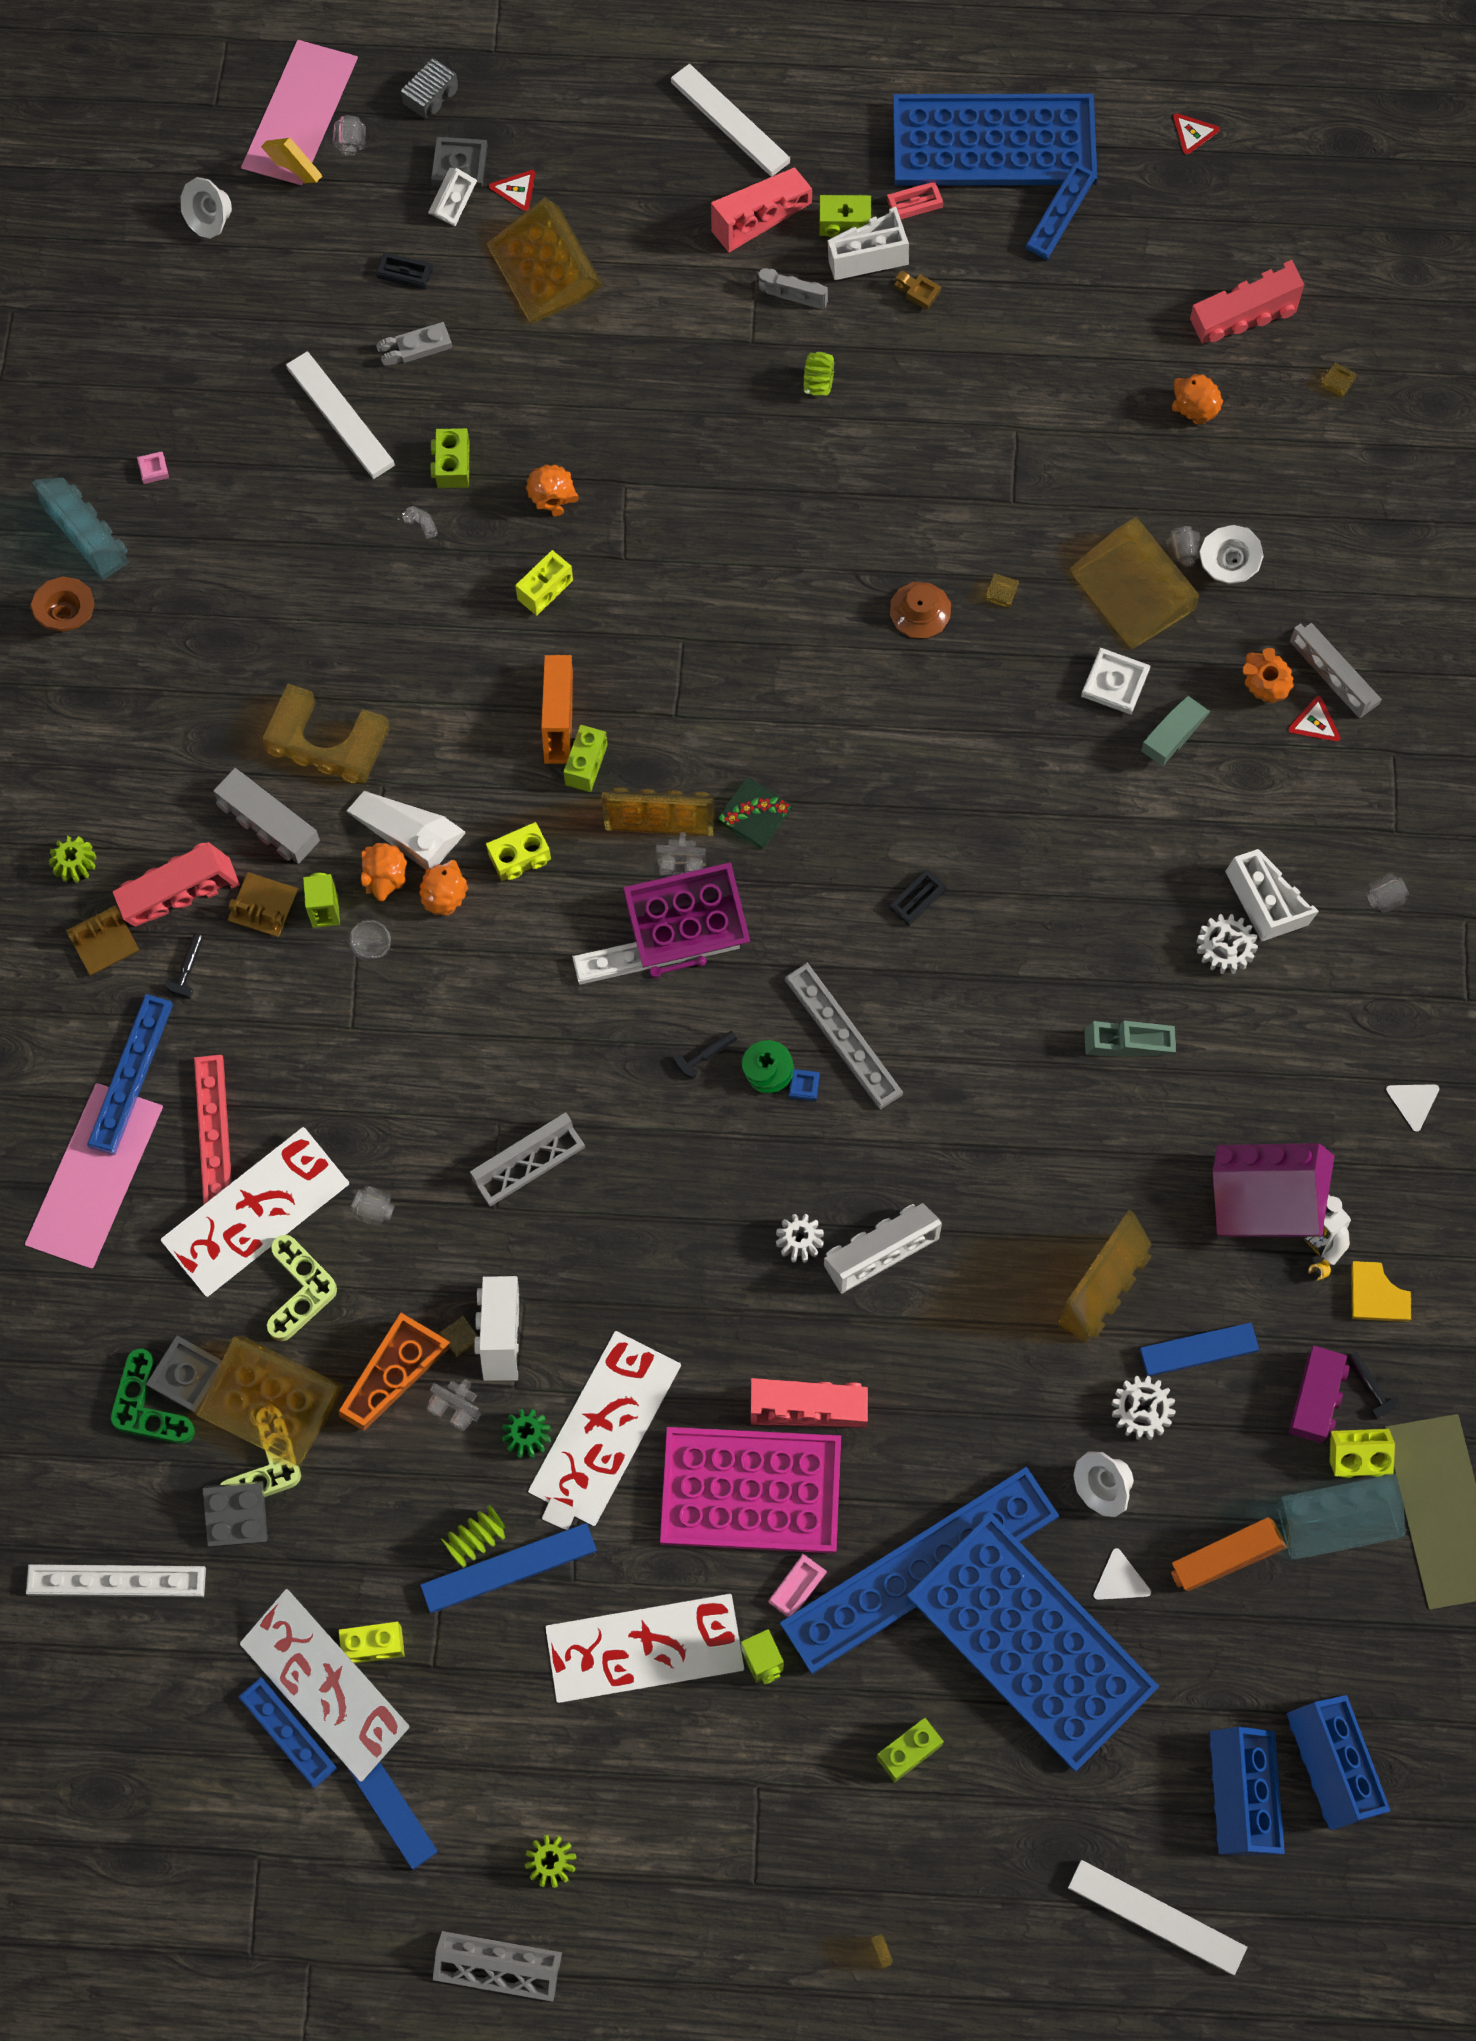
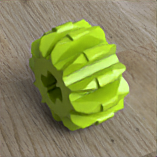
[803,352,834,396]
[49,836,97,883]
[525,1835,576,1888]

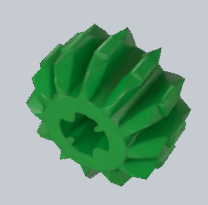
[502,1409,551,1458]

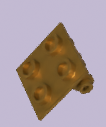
[228,872,299,937]
[66,905,140,976]

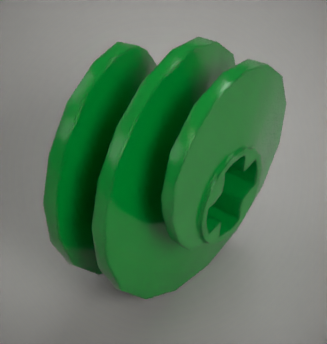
[742,1040,794,1094]

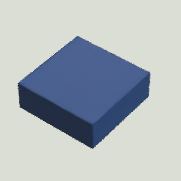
[789,1069,820,1102]

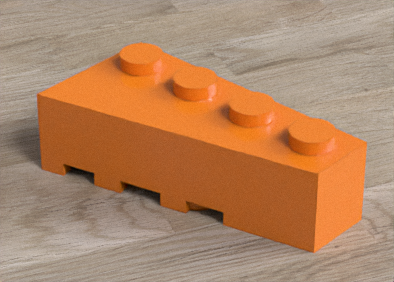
[339,1313,450,1431]

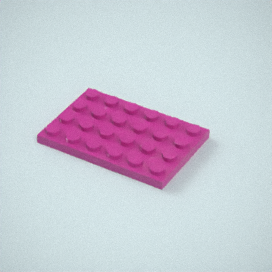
[660,1427,841,1554]

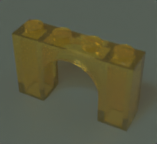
[262,684,390,784]

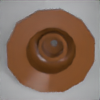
[30,576,95,632]
[890,582,951,639]

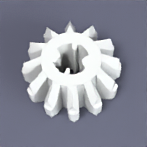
[776,1214,824,1262]

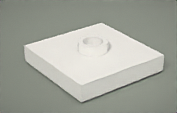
[1081,648,1150,715]

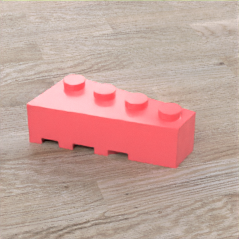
[711,167,812,253]
[1190,260,1304,344]
[113,842,240,927]
[751,1378,868,1428]

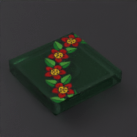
[717,777,793,850]

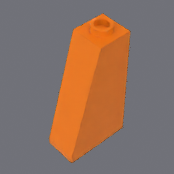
[542,655,573,764]
[1171,1517,1287,1591]

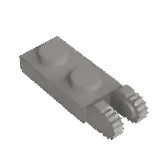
[758,268,828,309]
[376,322,452,366]

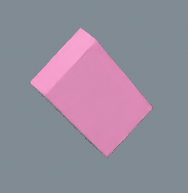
[768,1554,827,1617]

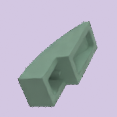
[1141,696,1210,766]
[1084,1021,1176,1057]

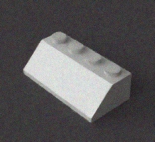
[824,1203,942,1294]

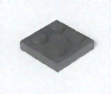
[431,137,488,189]
[146,1335,227,1415]
[203,1481,268,1546]

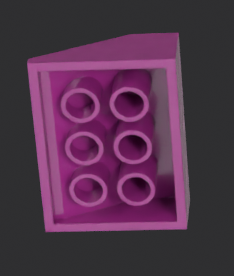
[623,862,751,968]
[1213,1143,1335,1237]

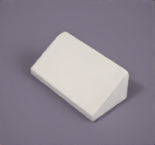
[428,168,477,226]

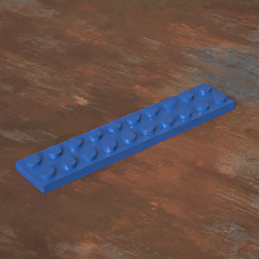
[780,1467,1059,1675]

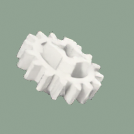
[1196,914,1258,974]
[1112,1376,1175,1440]

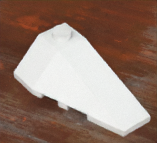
[347,791,465,870]

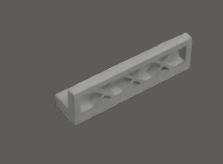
[1290,623,1382,719]
[470,1112,585,1207]
[433,1931,562,2002]

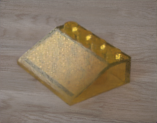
[487,197,603,324]
[1069,517,1200,650]
[601,787,715,836]
[1058,1210,1152,1343]
[197,1336,344,1466]

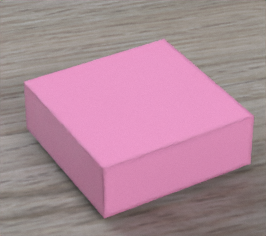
[137,451,169,484]

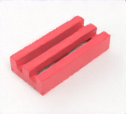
[887,183,943,219]

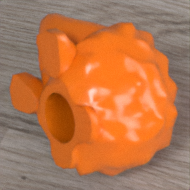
[1172,374,1223,425]
[526,464,579,517]
[1243,648,1294,704]
[361,843,407,901]
[419,860,468,916]

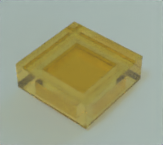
[1321,362,1358,398]
[985,573,1019,608]
[440,1316,478,1357]
[870,1934,893,1970]

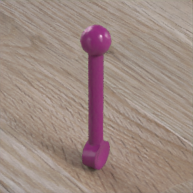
[650,956,707,978]

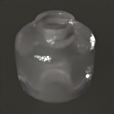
[333,115,366,156]
[1166,526,1202,567]
[1366,873,1409,913]
[350,1186,395,1227]

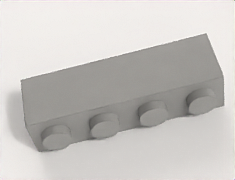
[214,768,320,864]

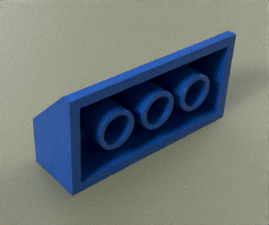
[1286,1695,1391,1831]
[1210,1727,1285,1856]

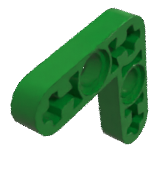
[111,1349,195,1444]

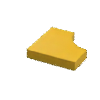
[261,138,322,184]
[1351,1261,1411,1322]

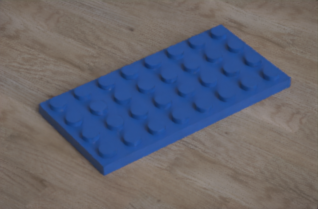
[893,94,1097,186]
[906,1513,1160,1772]

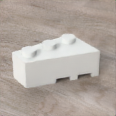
[828,206,909,280]
[1225,849,1319,942]
[475,1276,519,1381]

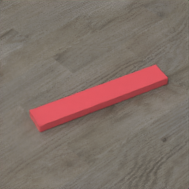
[194,1055,232,1205]

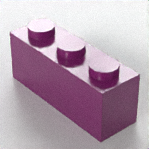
[1288,1346,1350,1443]

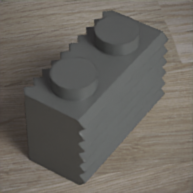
[401,58,458,119]

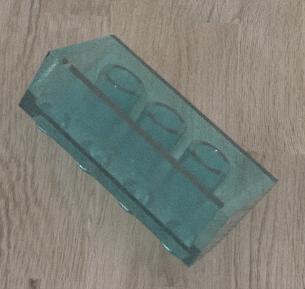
[32,478,129,580]
[1276,1474,1406,1560]

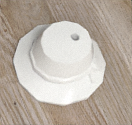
[181,177,232,239]
[1199,525,1263,584]
[1073,1451,1134,1517]

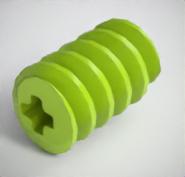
[441,1504,506,1567]

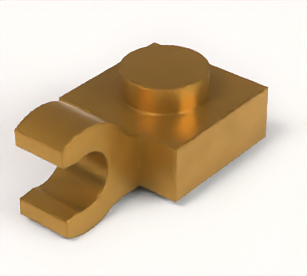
[894,271,942,310]

